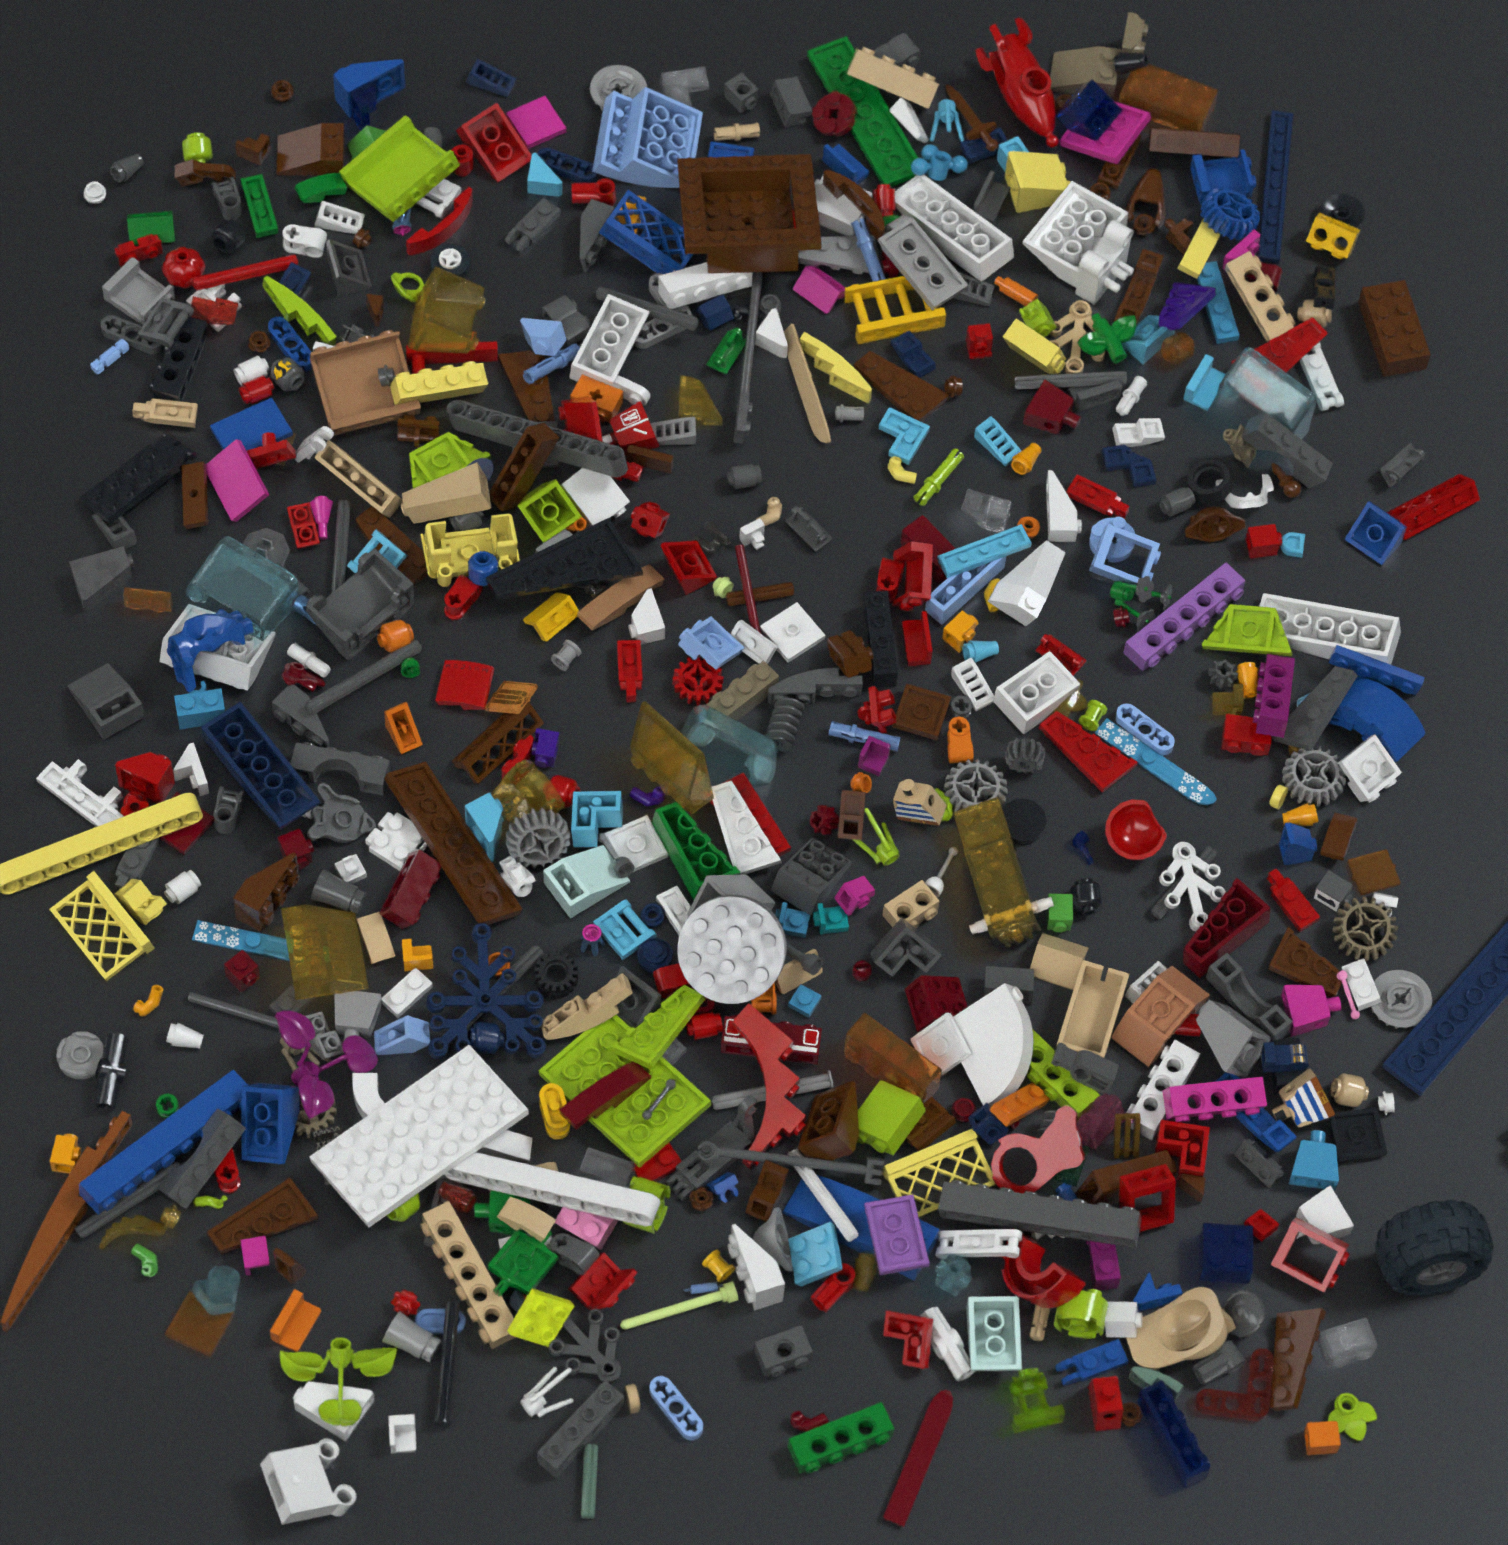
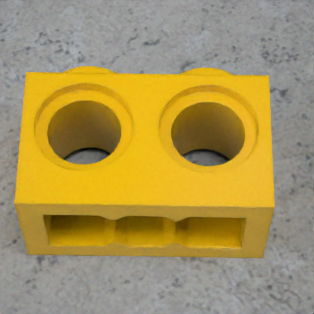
[1306,213,1361,259]

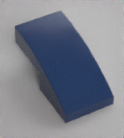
[891,331,936,378]

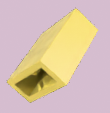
[1003,319,1066,374]

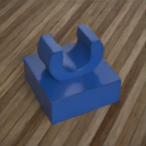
[706,1172,739,1203]

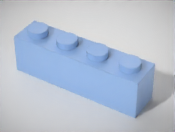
[925,556,1006,625]

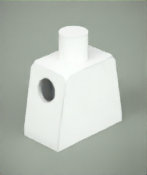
[1289,1186,1354,1245]

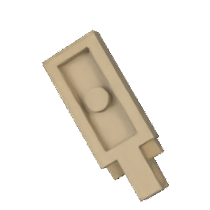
[133,398,198,428]

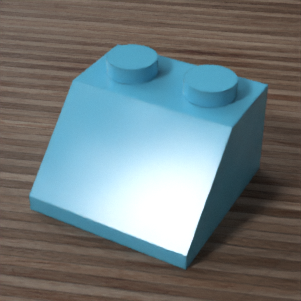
[465,792,504,862]

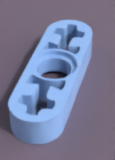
[1116,704,1175,756]
[649,1376,703,1441]

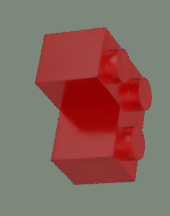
[1155,1120,1210,1180]

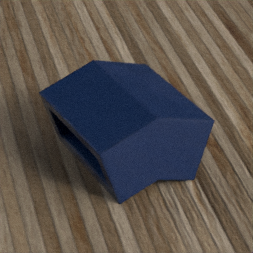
[697,294,734,330]

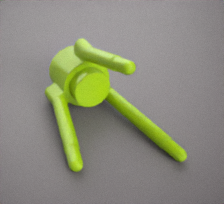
[852,808,900,866]

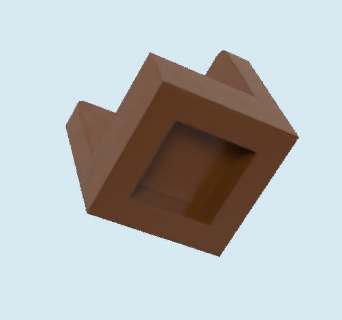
[235,133,271,165]

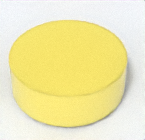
[1270,785,1288,810]

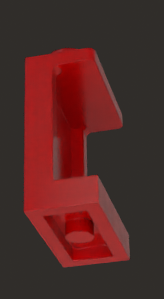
[892,541,933,611]

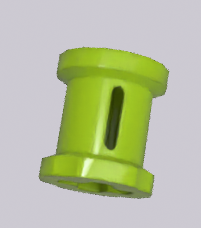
[1078,700,1107,731]

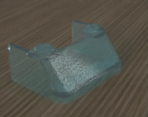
[1215,347,1316,439]

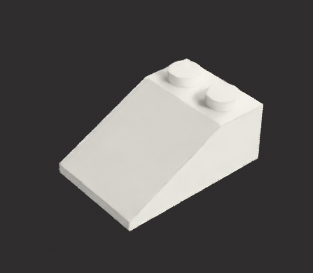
[993,651,1080,735]

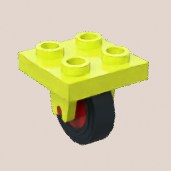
[507,1288,574,1347]

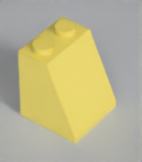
[1005,151,1070,213]

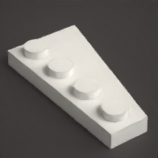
[709,780,782,875]

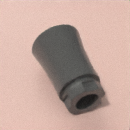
[311,869,367,913]

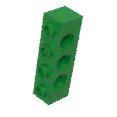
[788,1402,894,1474]

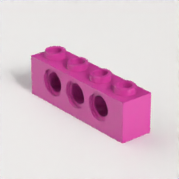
[1162,1077,1267,1123]

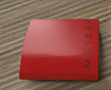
[435,660,495,710]

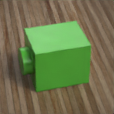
[1046,893,1073,933]

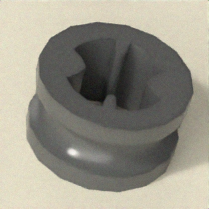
[950,695,972,719]

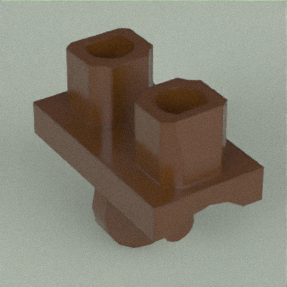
[397,414,439,448]

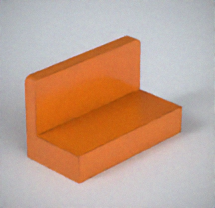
[270,1289,321,1352]

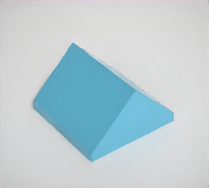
[1122,315,1175,364]

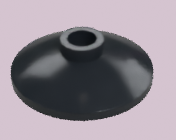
[1320,193,1365,228]

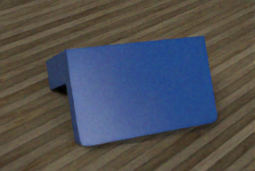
[822,144,869,184]

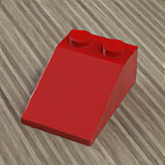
[456,103,532,183]
[558,396,603,442]

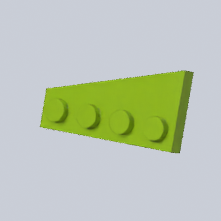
[610,985,705,1069]

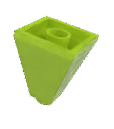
[518,479,582,543]

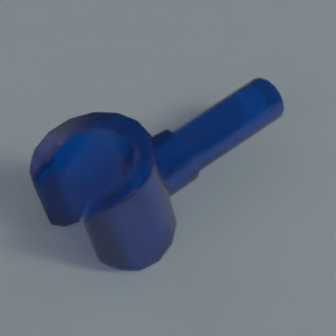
[1072,831,1094,865]

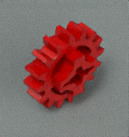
[672,657,724,706]

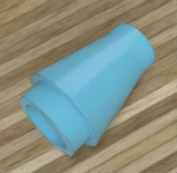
[962,640,999,663]

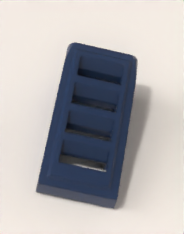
[466,58,517,97]

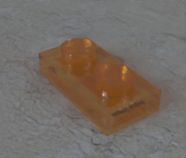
[123,587,173,613]

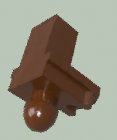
[1164,218,1194,256]

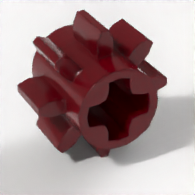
[810,805,839,835]

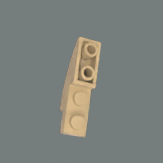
[541,973,633,1040]

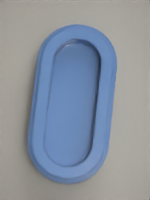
[415,1309,466,1336]

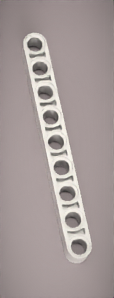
[444,1152,660,1226]

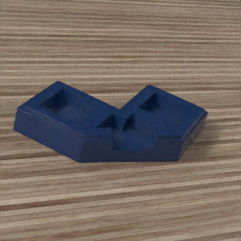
[1101,445,1157,487]

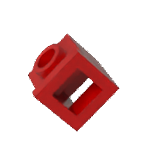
[966,323,993,359]

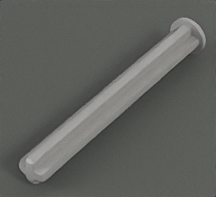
[712,1070,834,1110]

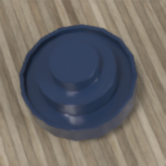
[637,938,673,973]

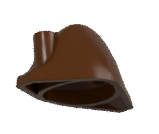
[1185,506,1245,542]

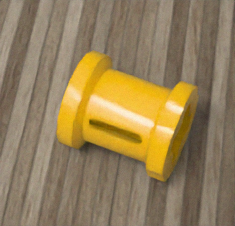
[702,1249,735,1283]

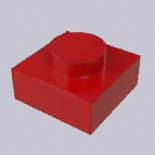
[1243,1209,1279,1242]

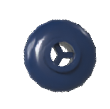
[467,1022,504,1055]

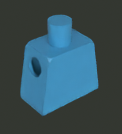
[1289,1130,1339,1191]

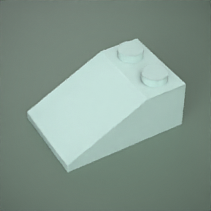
[966,1296,1022,1371]

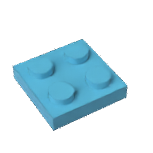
[788,1222,843,1287]

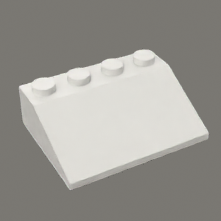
[1023,181,1128,288]
[159,604,276,691]

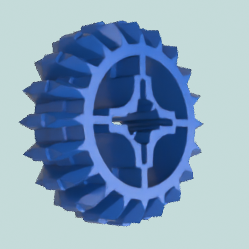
[1201,187,1260,241]

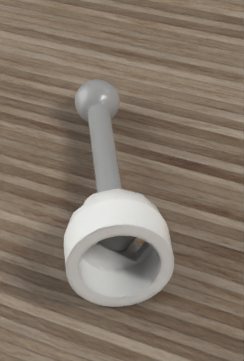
[925,847,958,897]

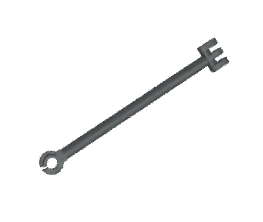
[697,1139,885,1185]

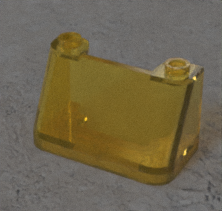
[408,266,486,353]

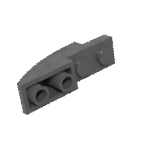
[768,668,863,705]

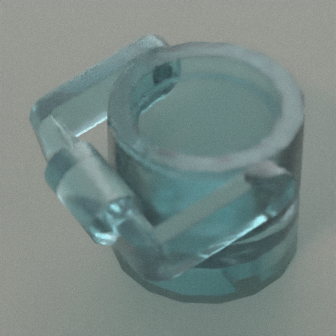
[192,1265,240,1315]

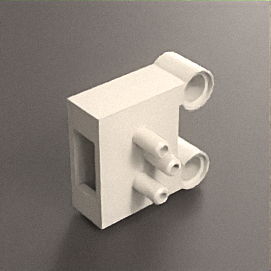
[1075,219,1134,305]
[260,1439,356,1524]

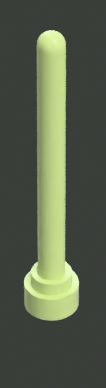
[620,1281,739,1330]

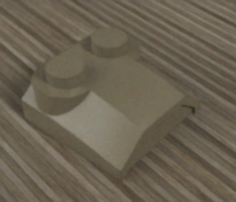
[1119,12,1148,74]

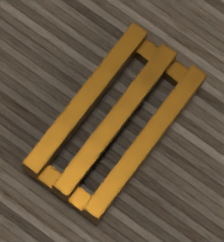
[1113,1113,1141,1158]

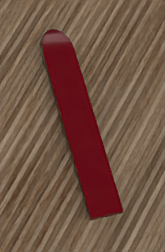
[883,1389,953,1527]

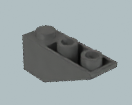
[580,199,619,272]
[272,684,329,748]

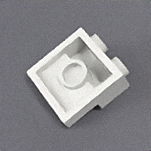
[1338,735,1402,803]

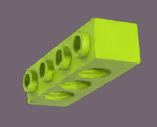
[1027,1029,1100,1122]

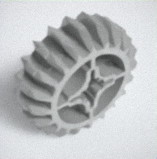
[1282,746,1346,808]
[943,759,1008,821]
[506,808,570,869]

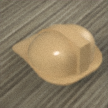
[1126,1287,1236,1369]

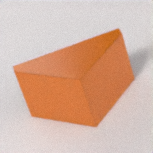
[384,702,423,754]

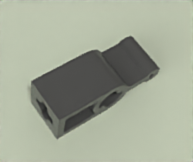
[1051,1043,1119,1095]

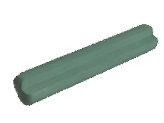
[581,1444,598,1519]

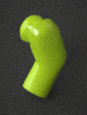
[935,788,953,822]

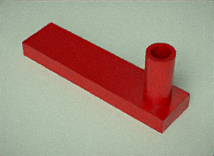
[406,341,498,374]

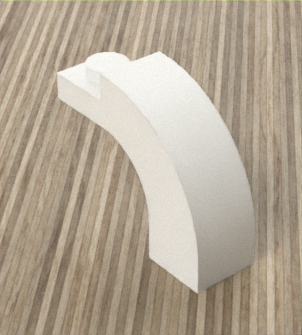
[353,1073,385,1119]

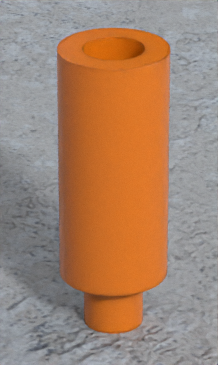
[994,276,1038,306]

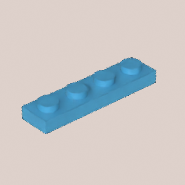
[1197,261,1240,344]

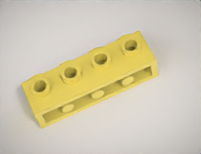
[390,361,488,405]

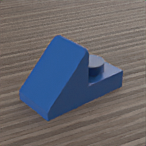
[1133,1272,1182,1312]

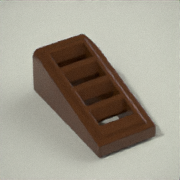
[273,1248,306,1285]

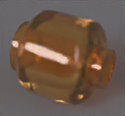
[1161,332,1195,365]

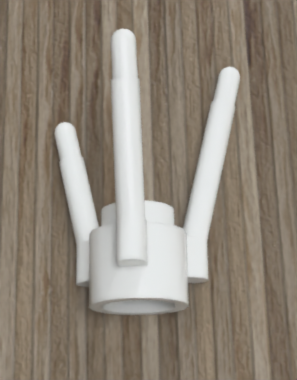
[520,1367,573,1418]

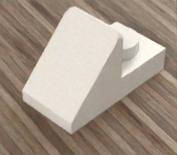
[173,743,209,796]

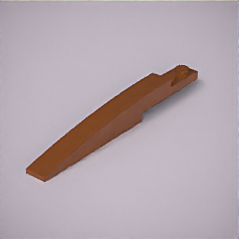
[1,1111,133,1333]

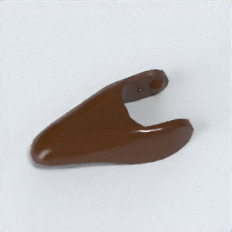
[1125,168,1166,229]

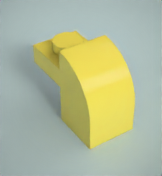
[114,879,166,925]

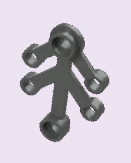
[549,1309,621,1383]

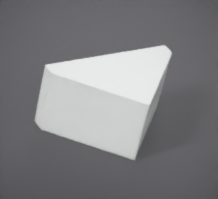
[755,308,788,359]

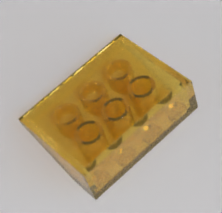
[630,701,714,814]
[281,905,369,1000]

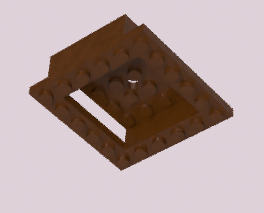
[677,154,822,274]

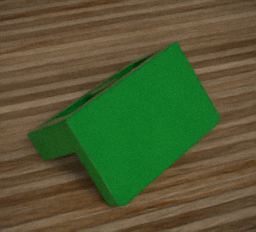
[127,211,175,245]

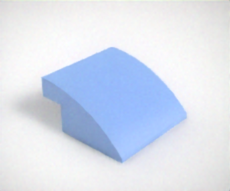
[592,87,703,188]

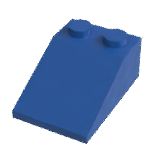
[333,59,405,118]
[241,1083,300,1164]

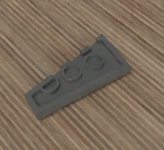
[1272,666,1357,751]

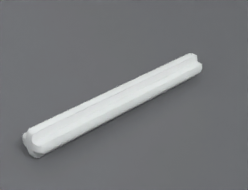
[787,1149,858,1242]

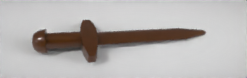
[945,84,998,152]

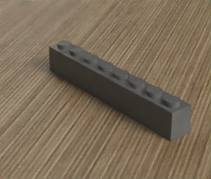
[938,1180,1142,1248]

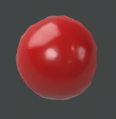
[1105,799,1167,860]

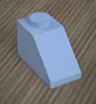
[520,318,566,356]
[374,1015,430,1055]

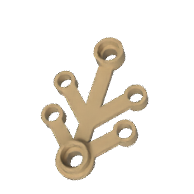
[1050,300,1106,373]

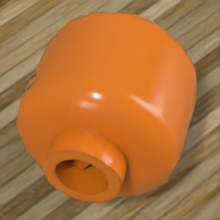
[377,620,414,653]

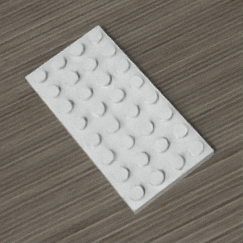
[310,1045,529,1227]

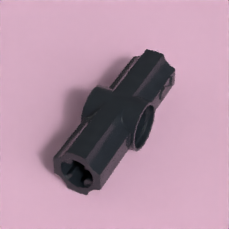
[93,1033,128,1110]

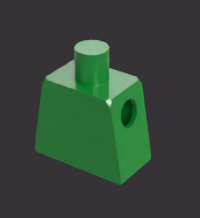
[474,1190,530,1236]

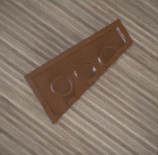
[355,506,428,586]
[1270,1308,1326,1411]

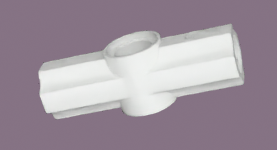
[920,1307,976,1381]

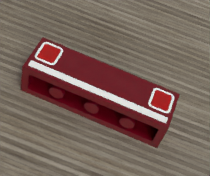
[721,1015,822,1065]

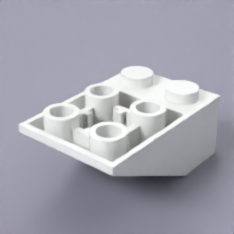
[727,1224,785,1310]

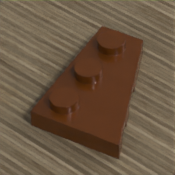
[1268,927,1342,997]

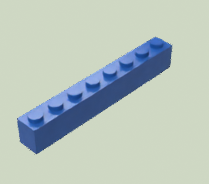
[79,1069,248,1215]

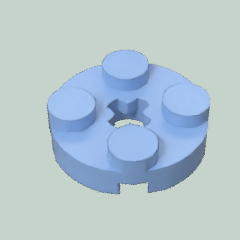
[1089,517,1135,562]

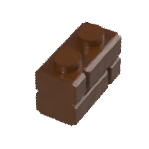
[826,630,874,678]

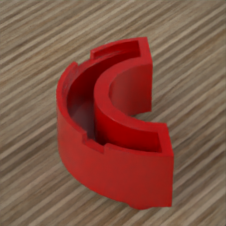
[1002,1228,1086,1308]

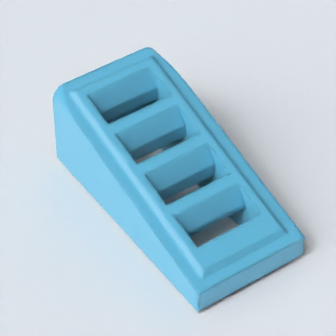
[974,416,1021,467]

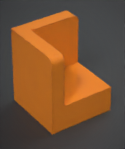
[1304,1421,1341,1455]

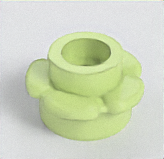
[712,577,734,598]

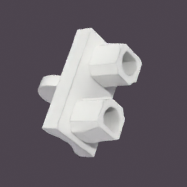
[499,856,536,897]

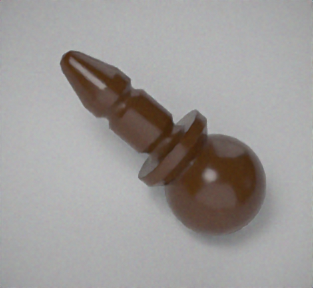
[1271,463,1301,498]

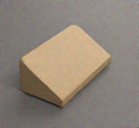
[775,949,823,994]

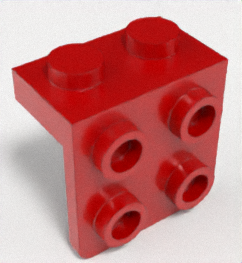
[568,1252,637,1310]

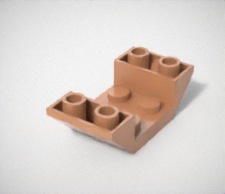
[1111,966,1210,1068]

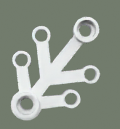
[1159,842,1226,932]

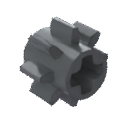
[1208,659,1238,689]

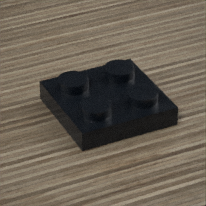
[1328,1107,1387,1162]

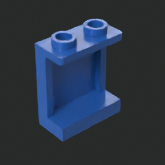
[1190,149,1256,204]

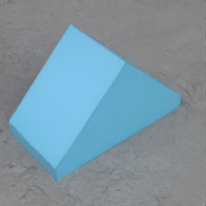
[527,152,562,197]

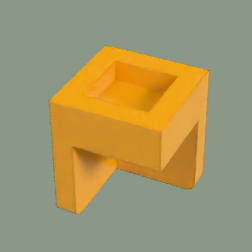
[402,939,433,971]

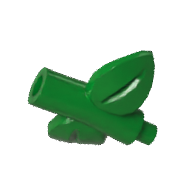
[1078,313,1136,364]

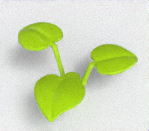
[280,1338,397,1426]

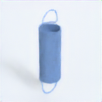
[683,1282,723,1294]

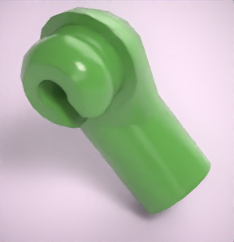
[131,1243,158,1277]

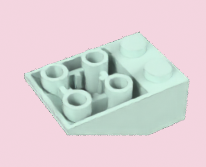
[543,845,630,919]

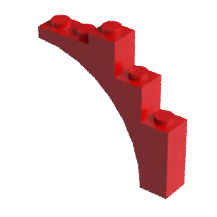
[732,1003,806,1169]

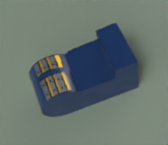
[1260,1042,1309,1072]

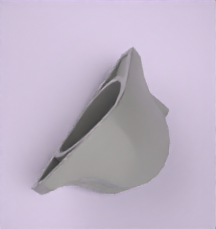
[753,1207,793,1272]

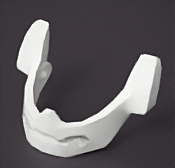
[1215,474,1274,509]

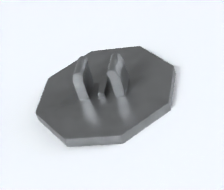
[240,528,290,573]

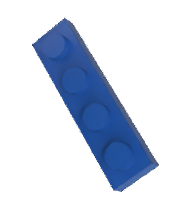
[1328,645,1425,695]

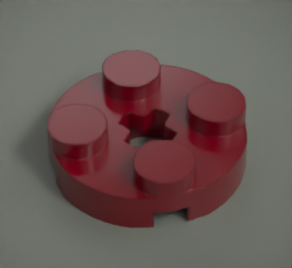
[812,91,857,137]

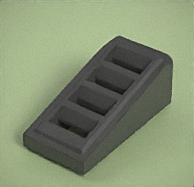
[953,272,994,306]
[92,514,137,550]

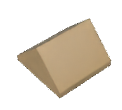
[1030,933,1088,990]

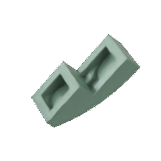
[1128,1366,1184,1401]

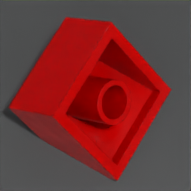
[115,752,175,804]

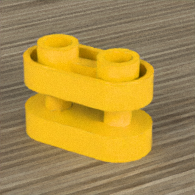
[539,1083,570,1140]

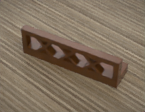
[452,700,544,784]

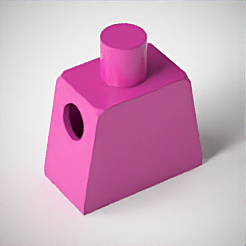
[1281,985,1341,1037]

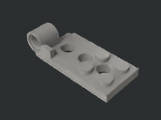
[878,215,968,311]

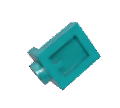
[813,903,849,934]

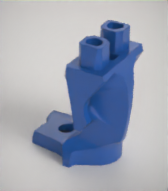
[167,609,254,692]

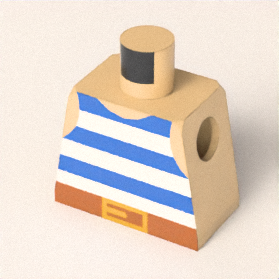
[893,779,947,826]
[1272,1069,1335,1127]

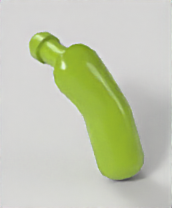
[193,1195,227,1209]

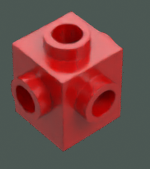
[630,502,670,538]

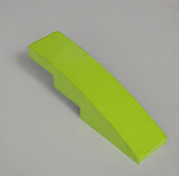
[263,276,337,346]

